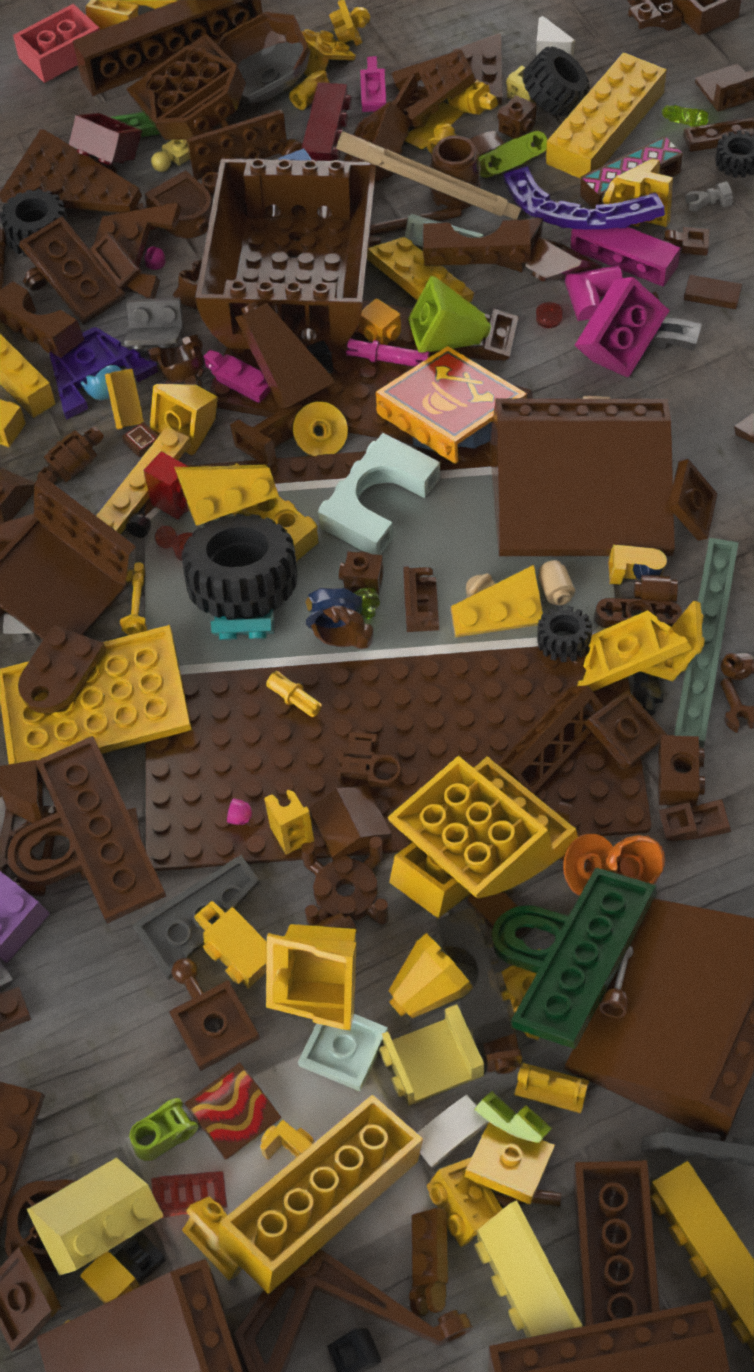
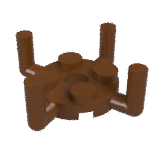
[301,837,389,926]

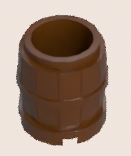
[430,135,481,210]

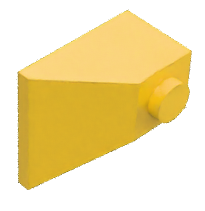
[150,384,218,456]

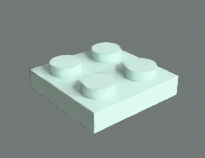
[298,1014,388,1092]

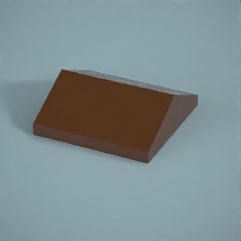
[309,786,392,860]

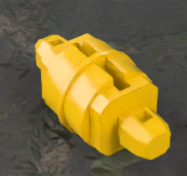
[448,79,498,115]

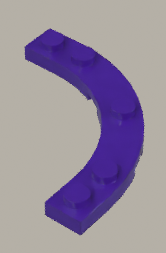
[503,166,665,229]

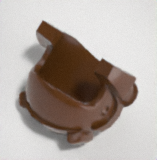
[148,334,205,384]

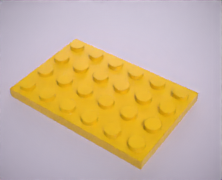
[0,625,192,764]

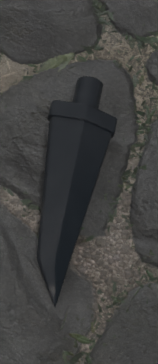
[633,671,664,716]

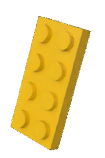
[367,237,474,302]

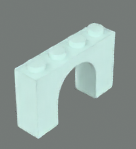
[318,433,440,555]

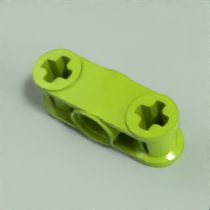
[479,131,547,178]

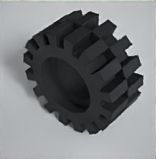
[715,130,754,178]
[537,606,592,662]

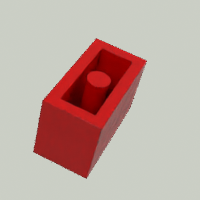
[143,451,190,520]

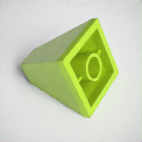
[408,276,491,352]

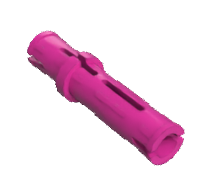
[346,338,430,367]

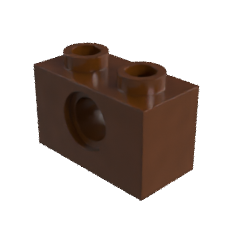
[658,735,705,807]

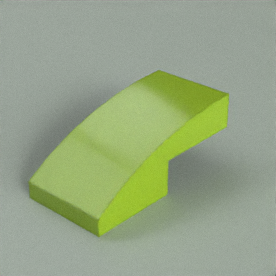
[474,1091,552,1143]

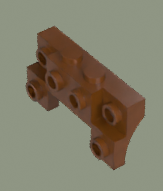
[627,0,682,31]

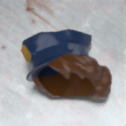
[305,588,373,650]

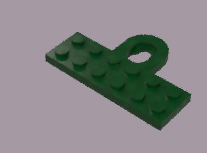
[492,868,657,1049]

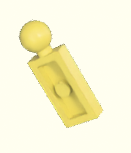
[151,132,207,172]

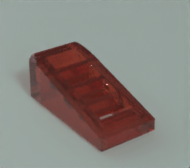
[151,1171,228,1218]

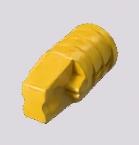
[289,70,329,110]

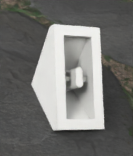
[536,16,575,58]

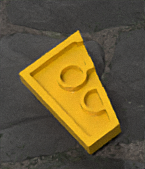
[450,565,543,638]

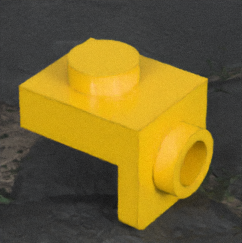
[260,1120,315,1160]

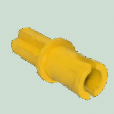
[266,671,322,717]

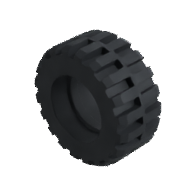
[181,514,298,620]

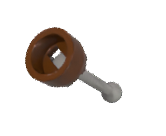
[599,946,633,1018]

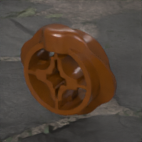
[5,1179,76,1272]

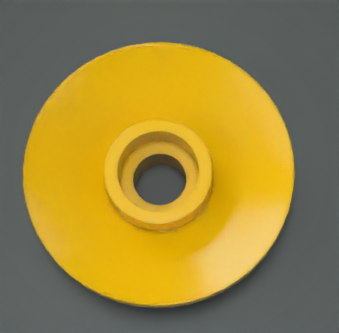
[293,402,348,457]

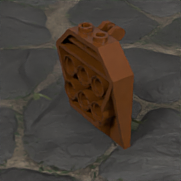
[126,34,246,140]

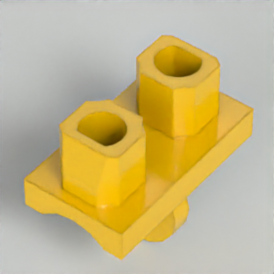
[329,0,370,46]

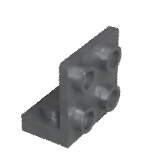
[124,297,184,349]

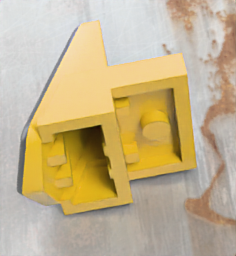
[602,159,673,227]

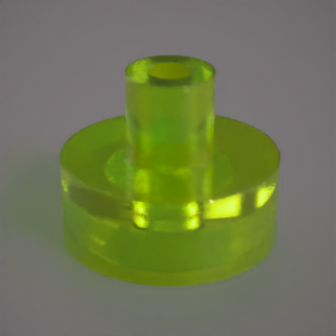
[354,588,380,619]

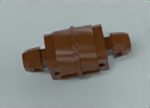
[37,426,104,483]

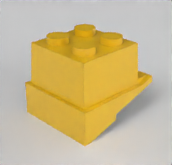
[266,924,357,1030]

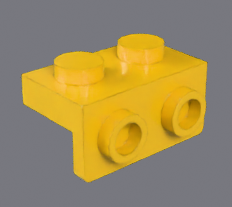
[182,1196,242,1281]

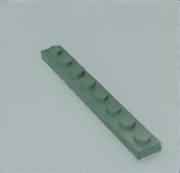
[674,538,738,747]

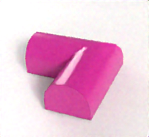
[565,265,623,321]

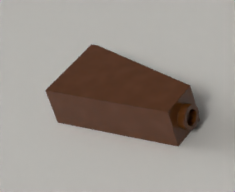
[235,301,335,408]

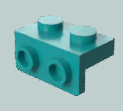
[211,609,275,640]

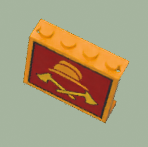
[376,346,527,464]

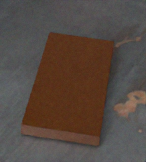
[20,216,126,324]

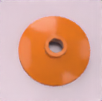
[563,834,613,896]

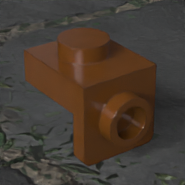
[480,1024,522,1074]

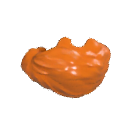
[604,835,665,885]

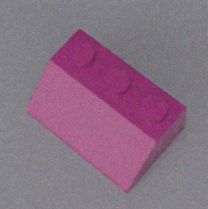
[574,277,670,377]

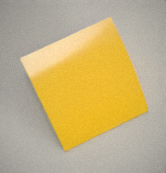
[388,756,578,898]

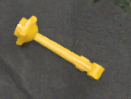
[120,562,148,635]

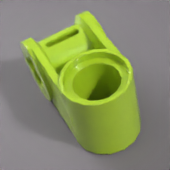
[129,1098,199,1161]

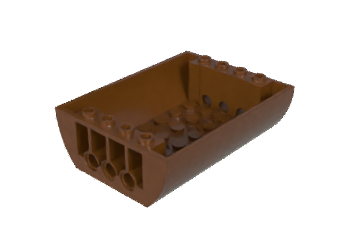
[195,159,376,352]

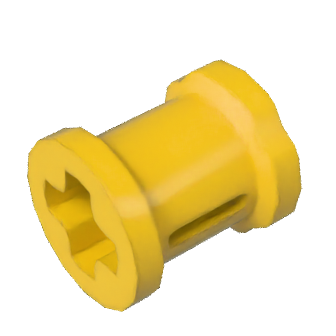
[427,123,456,154]

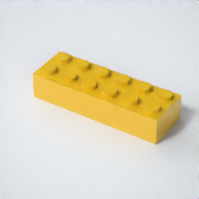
[546,52,667,179]
[217,1094,423,1294]

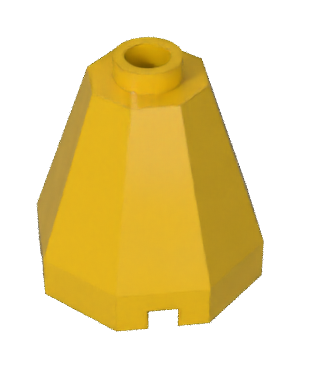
[388,933,474,1018]

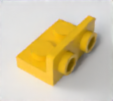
[427,1157,503,1247]

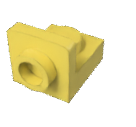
[506,66,536,104]

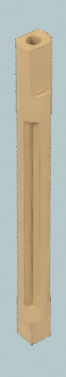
[336,131,521,220]

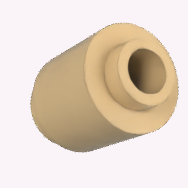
[538,560,575,605]

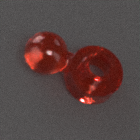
[154,526,193,561]

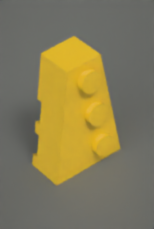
[174,465,279,526]

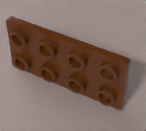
[187,110,287,180]

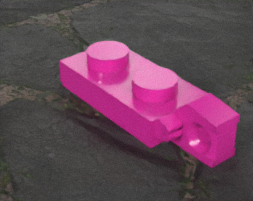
[360,56,386,112]
[203,349,271,403]

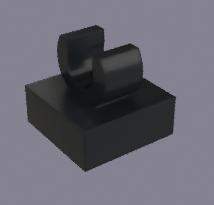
[114,1231,166,1284]

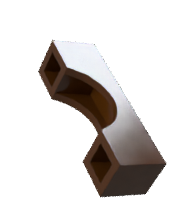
[423,220,530,266]
[0,281,85,358]

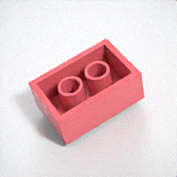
[13,4,100,83]

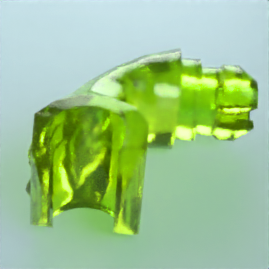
[662,105,709,127]

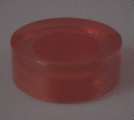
[536,302,563,328]

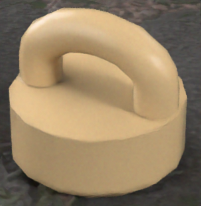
[466,573,495,598]

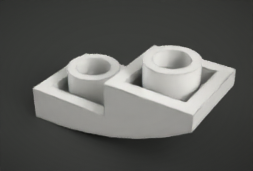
[417,1095,489,1168]

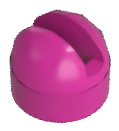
[144,247,166,270]
[227,798,252,825]

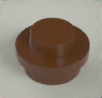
[23,267,48,291]

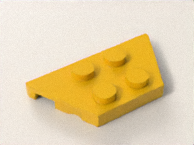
[577,610,692,691]

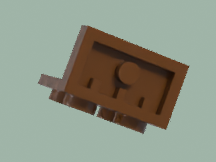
[695,64,754,112]

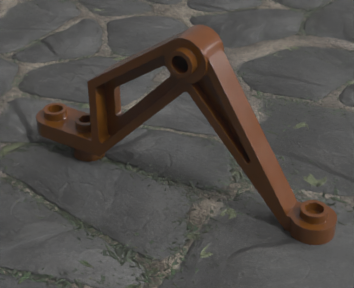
[235,1249,473,1372]

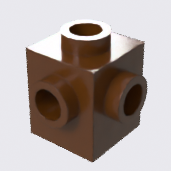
[497,95,536,139]
[339,551,384,596]

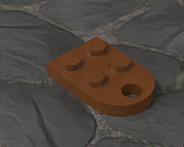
[18,624,107,714]

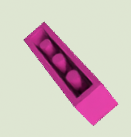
[571,227,680,287]

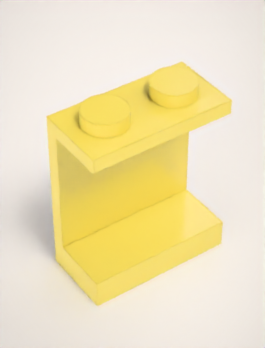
[379,1004,484,1106]

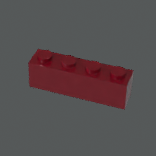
[301,82,352,161]

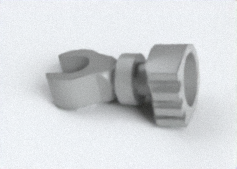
[686,181,733,211]

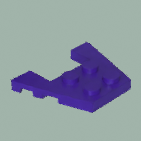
[49,327,158,419]

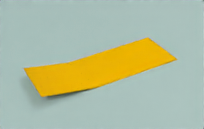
[404,102,463,149]

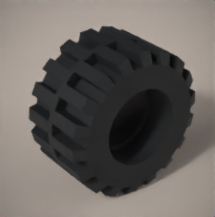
[522,46,590,117]
[0,189,68,257]

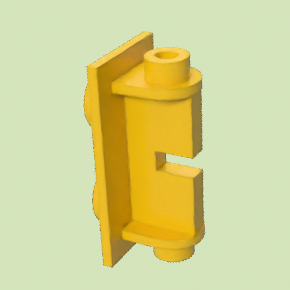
[514,1063,589,1113]

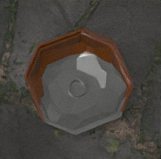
[217,12,310,107]

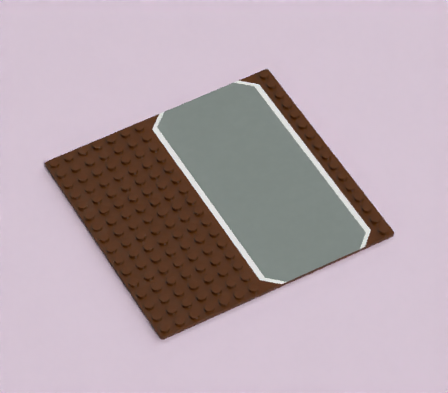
[145,441,652,872]

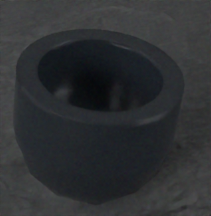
[126,513,151,538]

